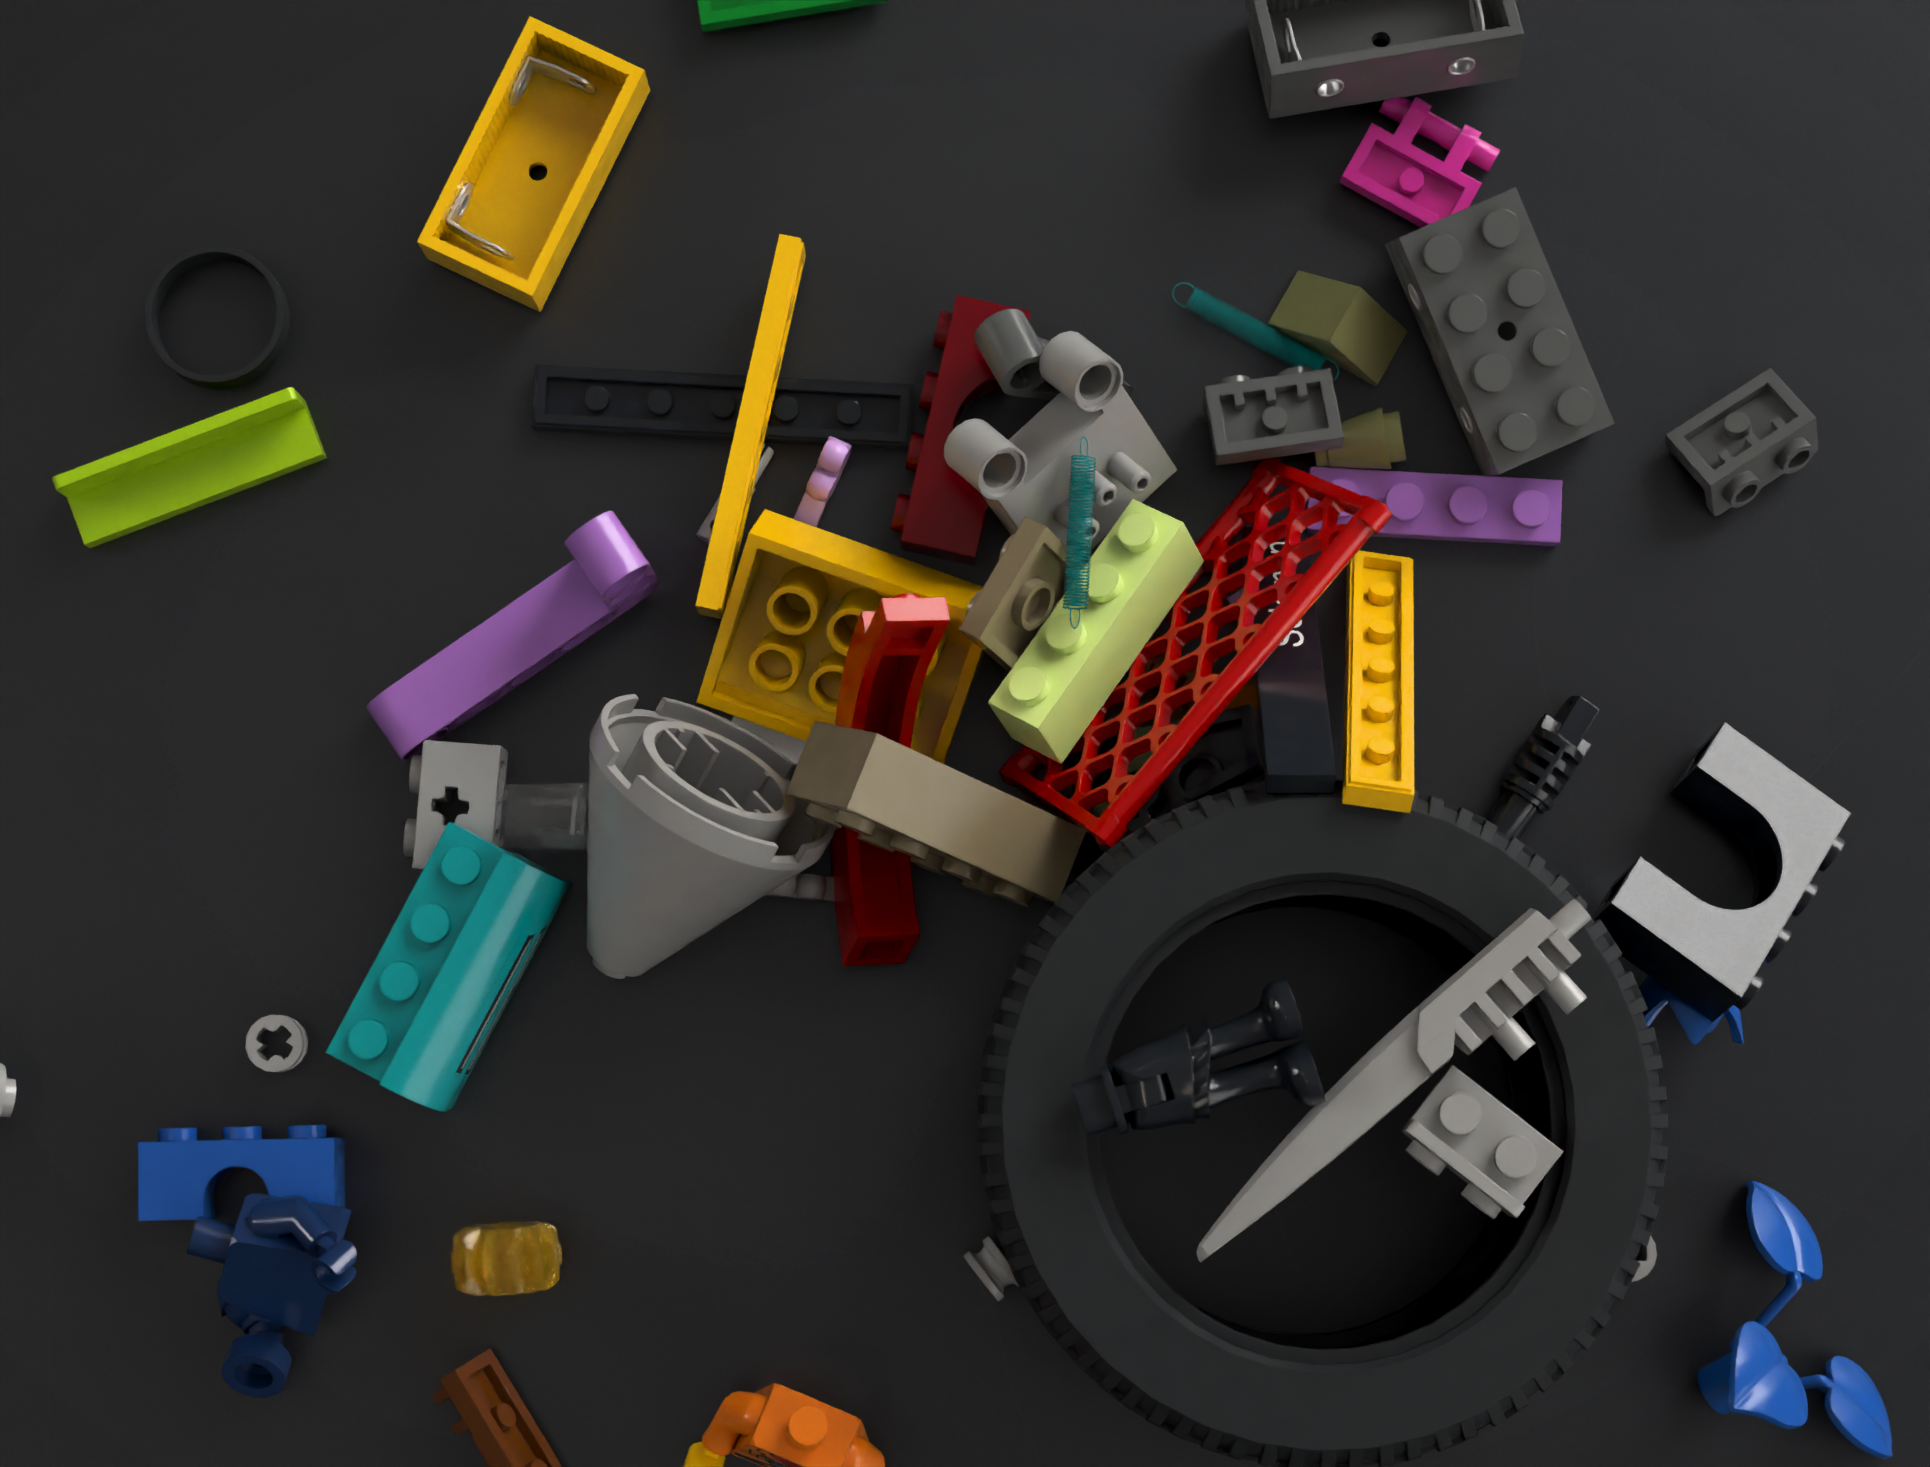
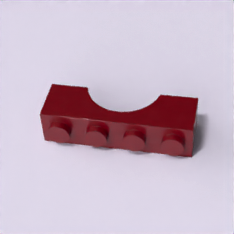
[891,295,1031,566]

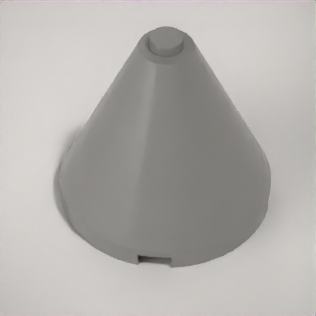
[586,694,836,979]

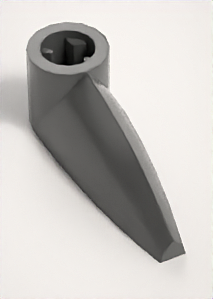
[973,309,1134,401]

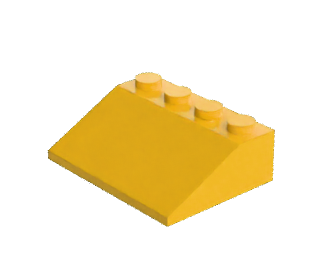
[696,509,984,764]

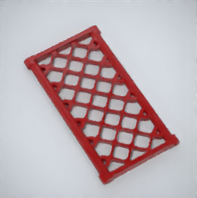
[998,458,1393,848]

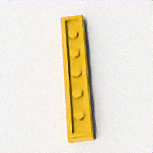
[695,234,806,619]
[1342,550,1414,813]

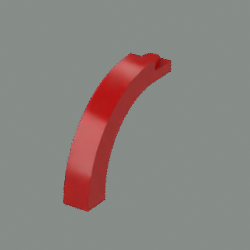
[830,594,950,966]

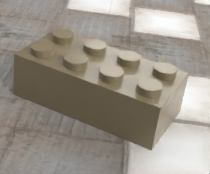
[786,721,1086,907]

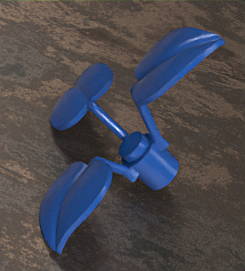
[1697,1180,1893,1460]

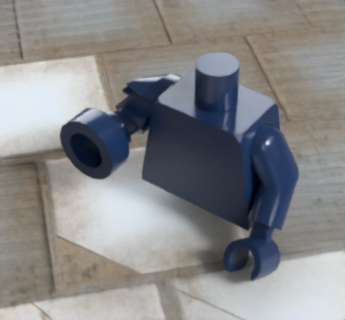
[187,1193,357,1397]

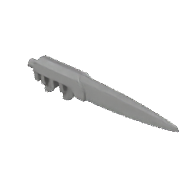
[1196,899,1591,1263]

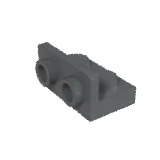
[1203,366,1344,466]
[1666,368,1818,516]

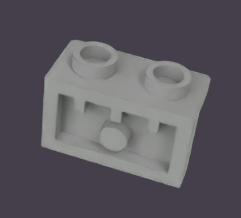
[1400,1065,1564,1220]

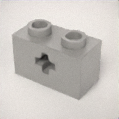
[403,740,508,872]

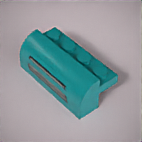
[325,822,572,1112]

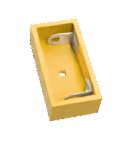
[417,16,650,312]

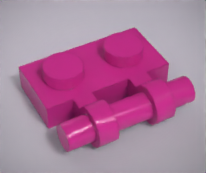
[1339,97,1500,228]

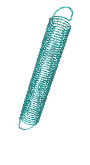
[1172,282,1339,381]
[1063,436,1096,629]

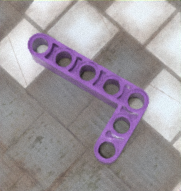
[366,510,660,761]

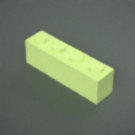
[988,499,1204,764]

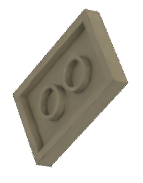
[959,516,1085,672]

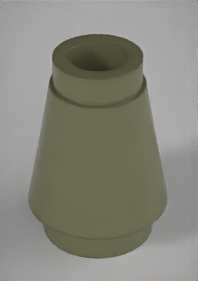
[1314,407,1407,469]

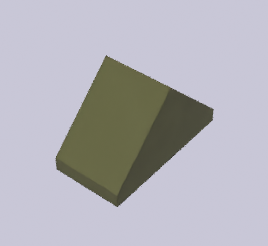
[1267,270,1408,387]

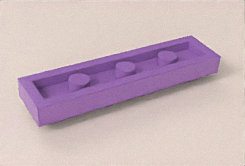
[1306,467,1563,546]

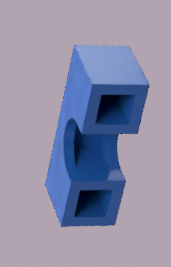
[138,1125,345,1221]

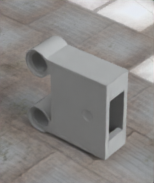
[944,331,1177,558]

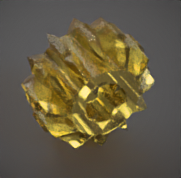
[450,1221,562,1297]

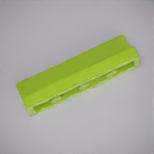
[52,387,327,548]

